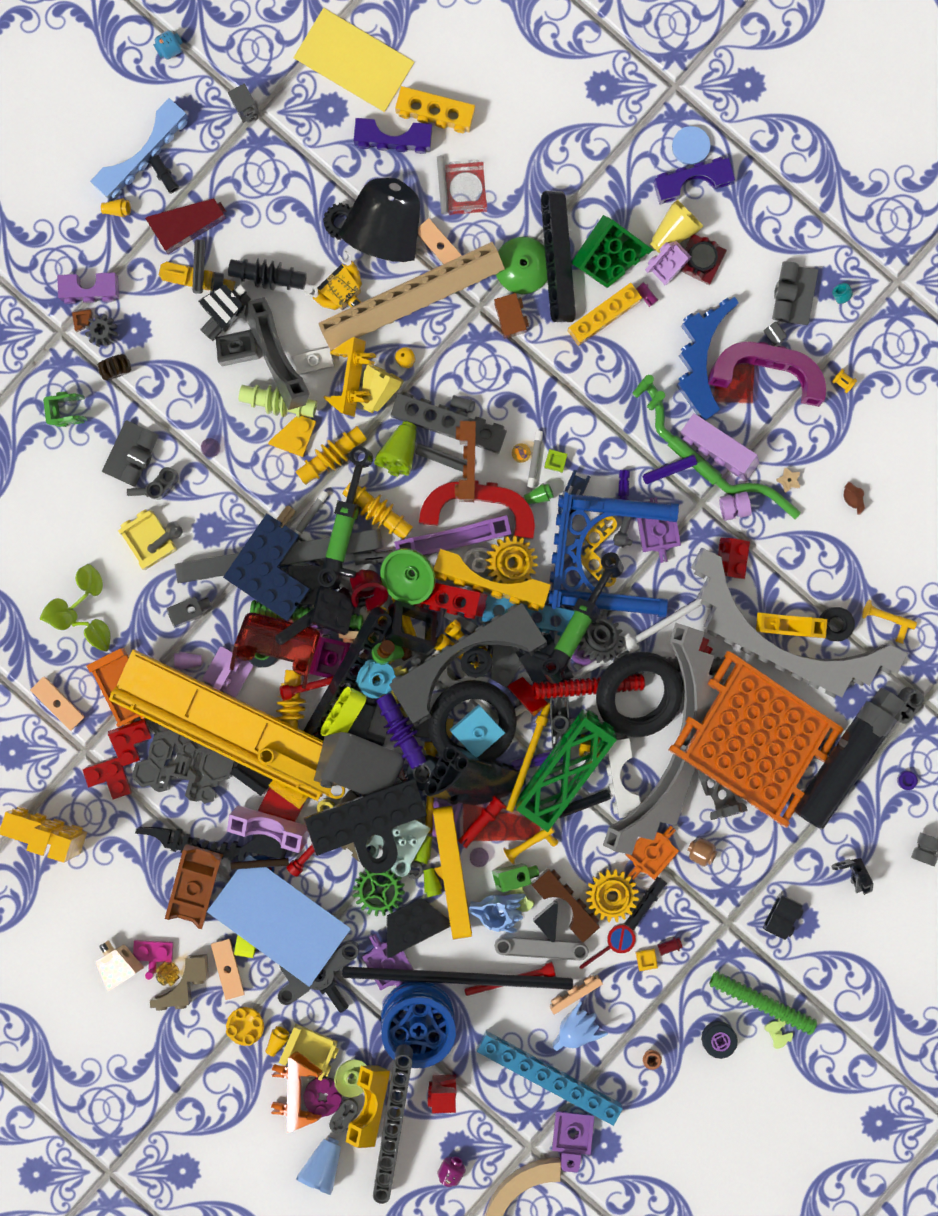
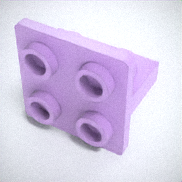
[203,647,254,697]

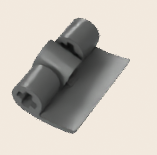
[772,261,818,325]
[102,420,159,487]

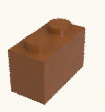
[494,293,529,339]

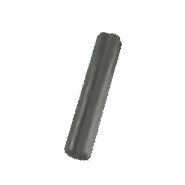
[192,239,205,294]
[415,444,467,472]

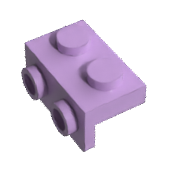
[645,241,691,285]

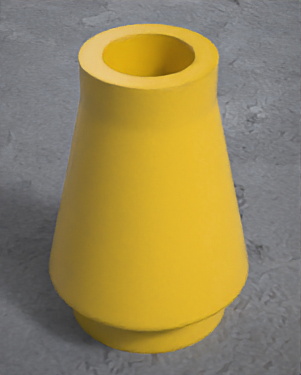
[101,198,131,218]
[265,1026,290,1057]

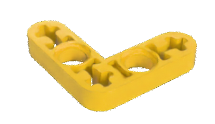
[572,516,617,587]

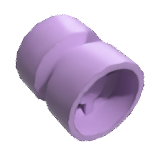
[719,492,751,521]

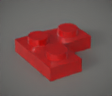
[108,719,152,767]
[82,758,132,800]

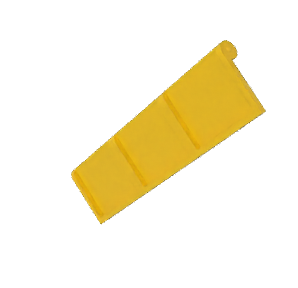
[109,649,323,801]

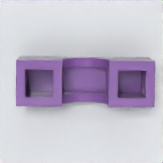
[57,273,119,304]

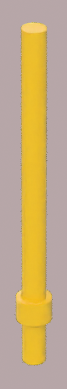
[506,702,550,813]

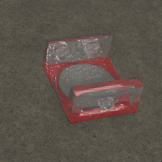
[445,160,487,215]

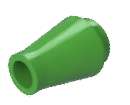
[524,483,554,505]

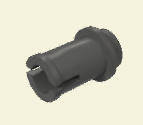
[450,395,476,413]

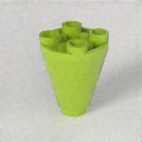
[374,421,417,477]

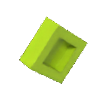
[544,449,568,473]

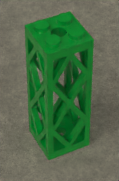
[516,709,617,832]

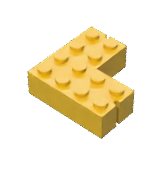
[0,807,87,863]

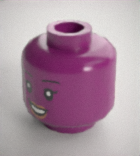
[437,1157,466,1187]

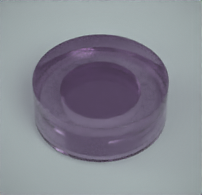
[201,438,221,458]
[470,847,489,867]

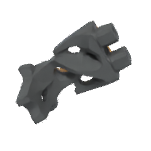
[698,770,748,820]

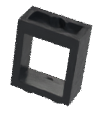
[385,600,438,654]

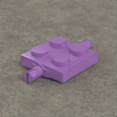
[637,497,681,563]
[362,933,414,991]

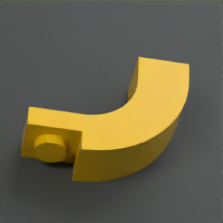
[756,613,827,638]

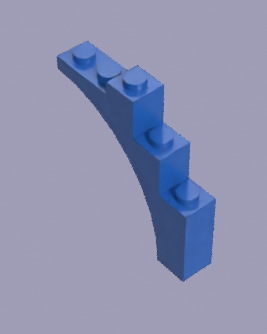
[676,297,739,421]

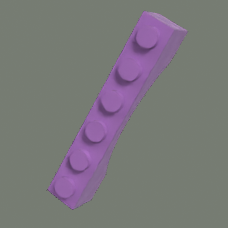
[394,515,511,556]

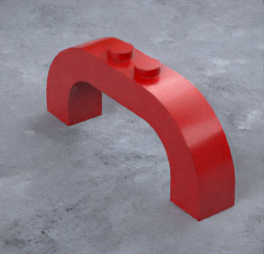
[419,480,535,539]

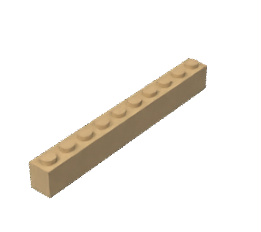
[318,242,505,350]

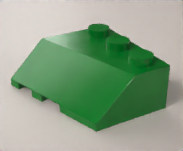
[571,215,653,288]

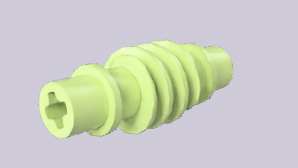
[238,385,317,418]

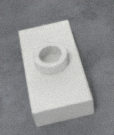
[293,347,334,375]

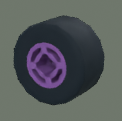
[701,1021,738,1059]

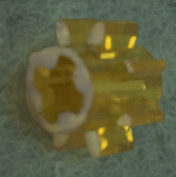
[155,961,180,987]

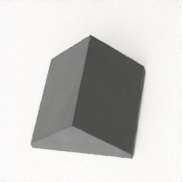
[216,330,259,367]

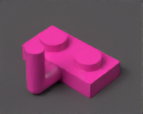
[133,940,173,980]

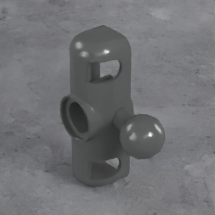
[550,695,576,749]

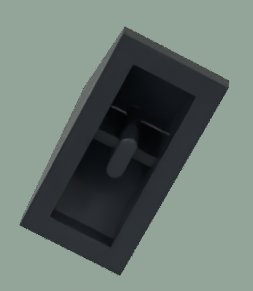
[533,901,558,942]

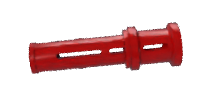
[458,795,507,848]

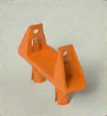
[271,1052,323,1133]

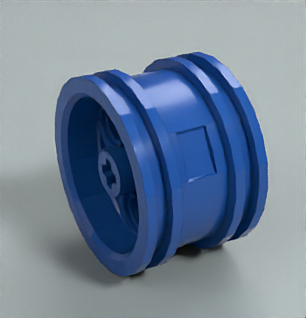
[381,981,456,1068]

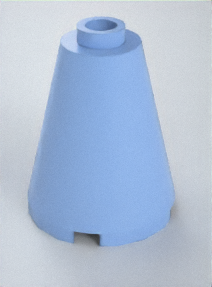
[296,1137,341,1195]

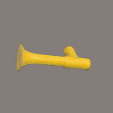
[862,600,917,644]
[503,827,558,865]

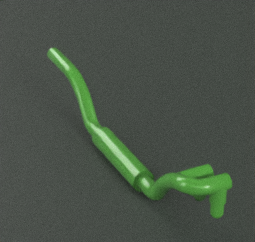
[632,374,801,519]

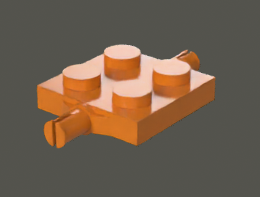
[625,826,679,880]

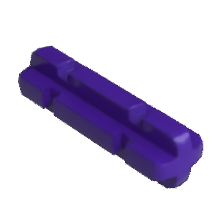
[618,469,630,500]

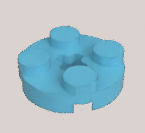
[356,659,396,698]

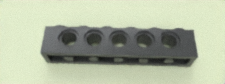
[390,392,507,454]

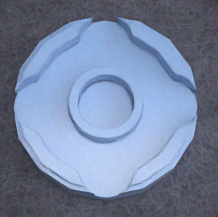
[672,126,710,165]

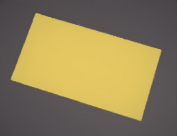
[293,8,414,112]

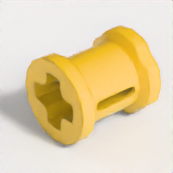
[832,368,857,394]

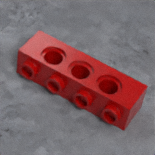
[414,583,487,619]

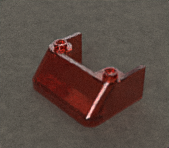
[229,613,320,689]

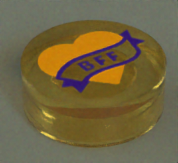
[512,443,531,463]

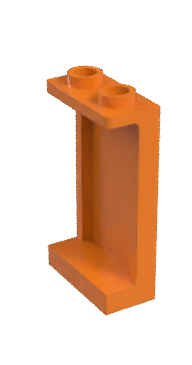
[86,648,145,727]

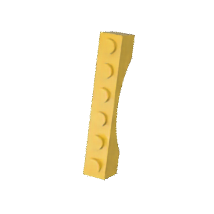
[434,549,551,611]

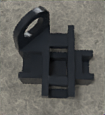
[831,858,874,895]

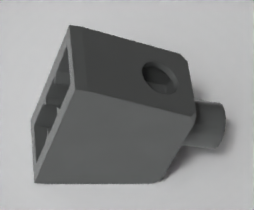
[167,597,212,628]

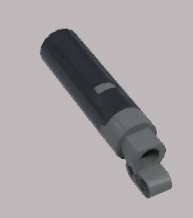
[794,687,924,830]

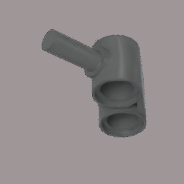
[127,467,179,500]

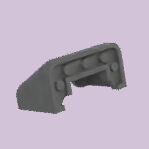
[314,732,405,795]

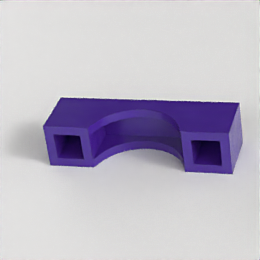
[354,118,432,154]
[653,157,735,205]

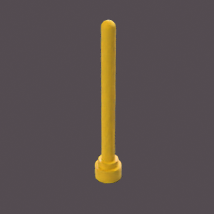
[424,741,438,834]

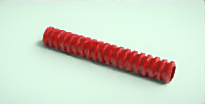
[532,674,645,700]

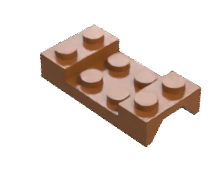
[455,421,476,502]
[165,844,223,929]

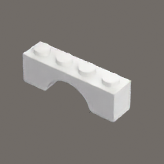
[604,737,640,818]

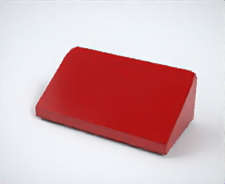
[507,677,548,716]

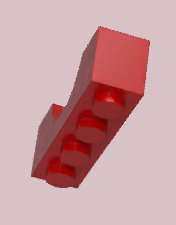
[428,1074,456,1113]

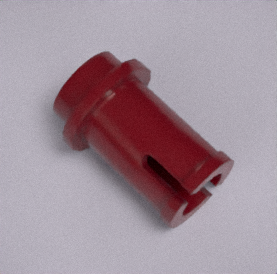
[657,936,683,956]

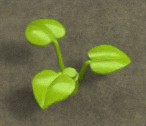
[40,564,111,652]

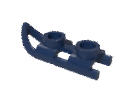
[558,470,591,515]

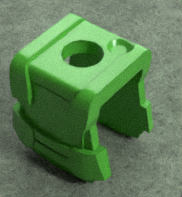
[43,392,87,427]

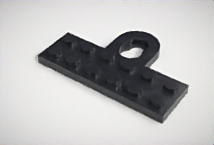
[304,778,427,873]

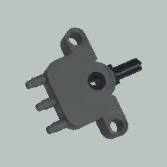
[278,940,359,1013]

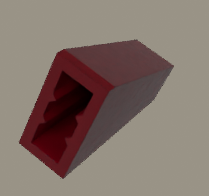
[145,198,227,254]

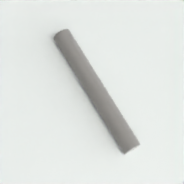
[437,156,449,214]

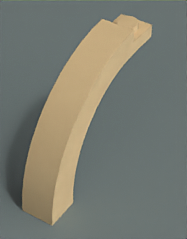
[484,1157,561,1216]

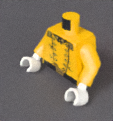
[304,251,362,310]

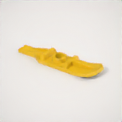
[158,261,236,291]

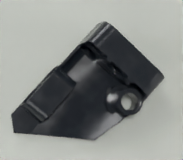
[424,745,526,805]

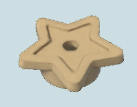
[776,468,800,493]

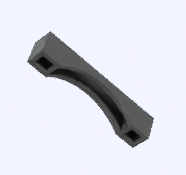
[244,297,310,410]

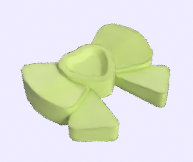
[506,887,535,913]
[764,1019,793,1049]

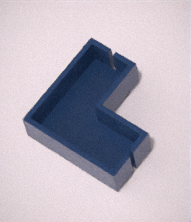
[223,513,311,621]

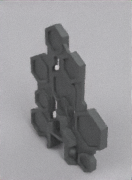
[132,720,235,804]

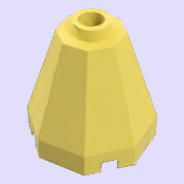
[361,365,404,413]

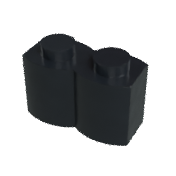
[763,893,803,940]

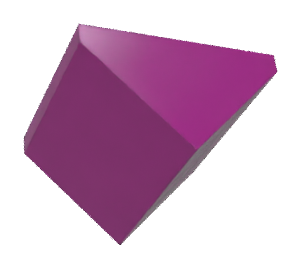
[310,636,350,678]

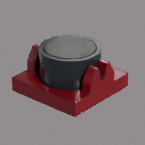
[680,234,727,285]

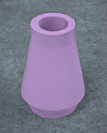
[174,651,201,670]

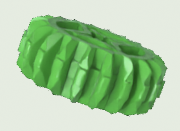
[353,869,405,916]

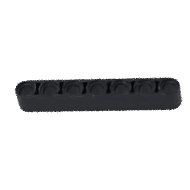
[541,191,576,322]

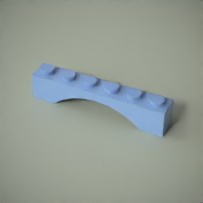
[90,98,189,201]

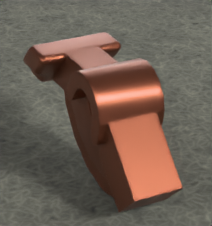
[843,482,865,515]

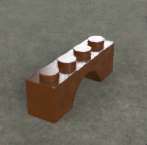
[531,868,600,943]

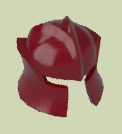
[350,569,388,611]

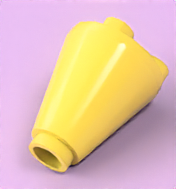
[650,199,703,253]

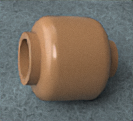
[687,838,718,867]

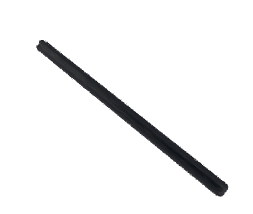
[342,966,573,990]

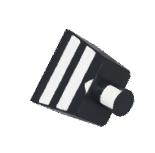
[198,284,247,332]

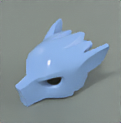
[468,894,526,933]
[552,1001,608,1051]

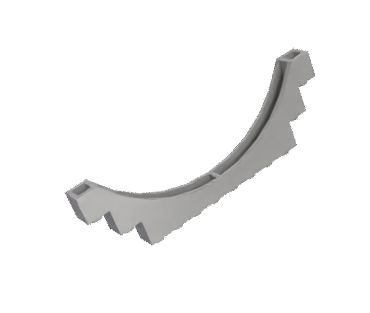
[691,548,908,698]
[603,623,724,855]

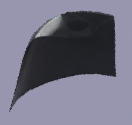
[338,178,420,262]

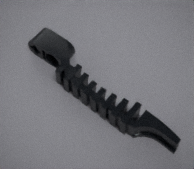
[135,827,287,861]

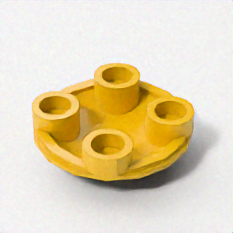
[226,1007,264,1046]

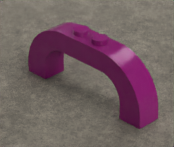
[708,342,826,407]

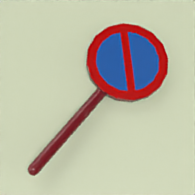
[579,925,636,969]

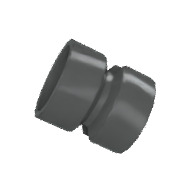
[911,832,938,867]

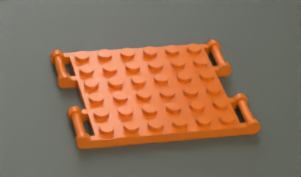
[668,651,844,828]

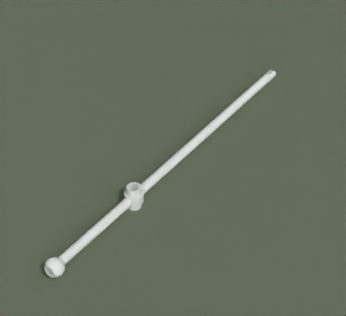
[457,598,702,747]

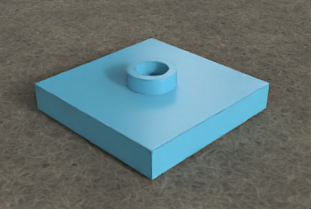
[450,704,505,758]

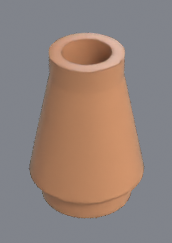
[643,1049,662,1070]

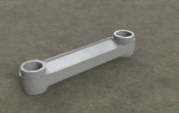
[494,937,589,961]

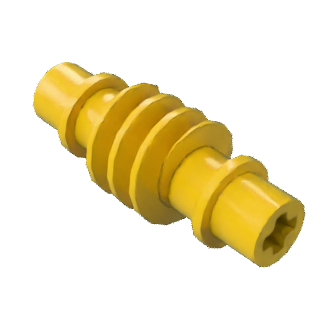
[295,426,367,485]
[342,482,413,540]
[275,670,306,728]

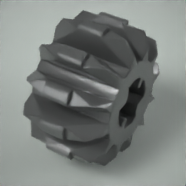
[85,314,118,347]

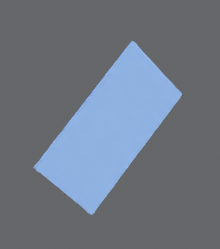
[207,855,351,987]

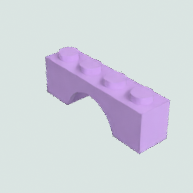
[227,805,309,853]

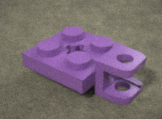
[552,1110,594,1172]

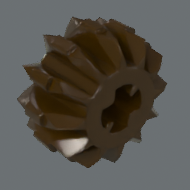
[97,354,132,381]

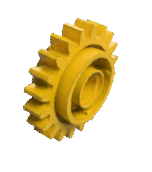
[485,536,538,584]
[586,869,639,923]

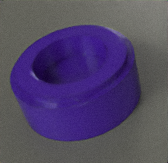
[897,771,918,790]

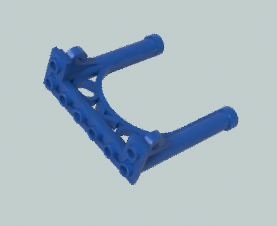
[547,491,679,618]

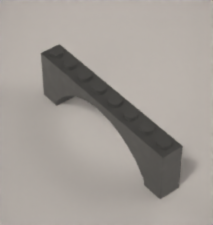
[389,604,548,727]

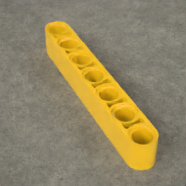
[433,805,472,940]

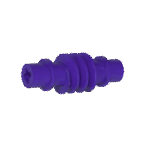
[376,693,427,769]

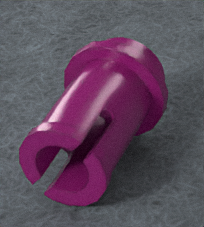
[636,282,659,307]

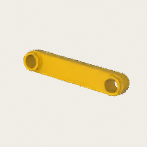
[258,748,345,799]

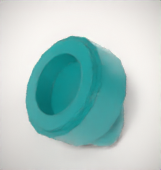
[832,283,853,304]

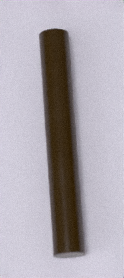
[230,858,289,870]

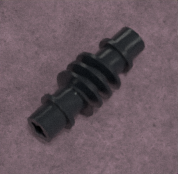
[228,258,307,290]

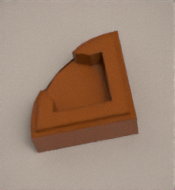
[72,309,92,332]

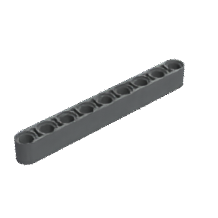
[373,1044,413,1204]

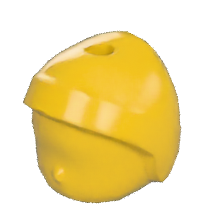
[395,347,415,368]

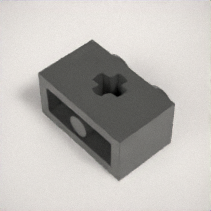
[228,83,260,123]

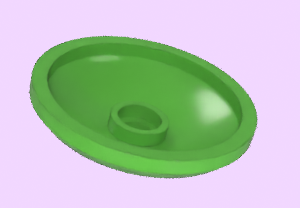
[496,237,547,294]
[380,548,436,605]

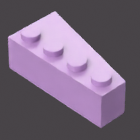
[681,414,759,482]

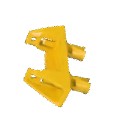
[324,337,376,417]

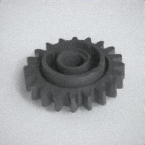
[578,613,624,663]

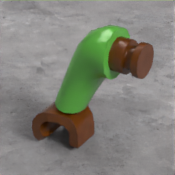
[371,640,413,665]

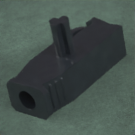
[348,697,386,746]

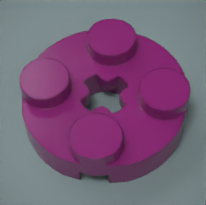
[303,1077,342,1117]

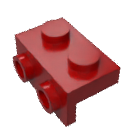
[718,538,750,579]

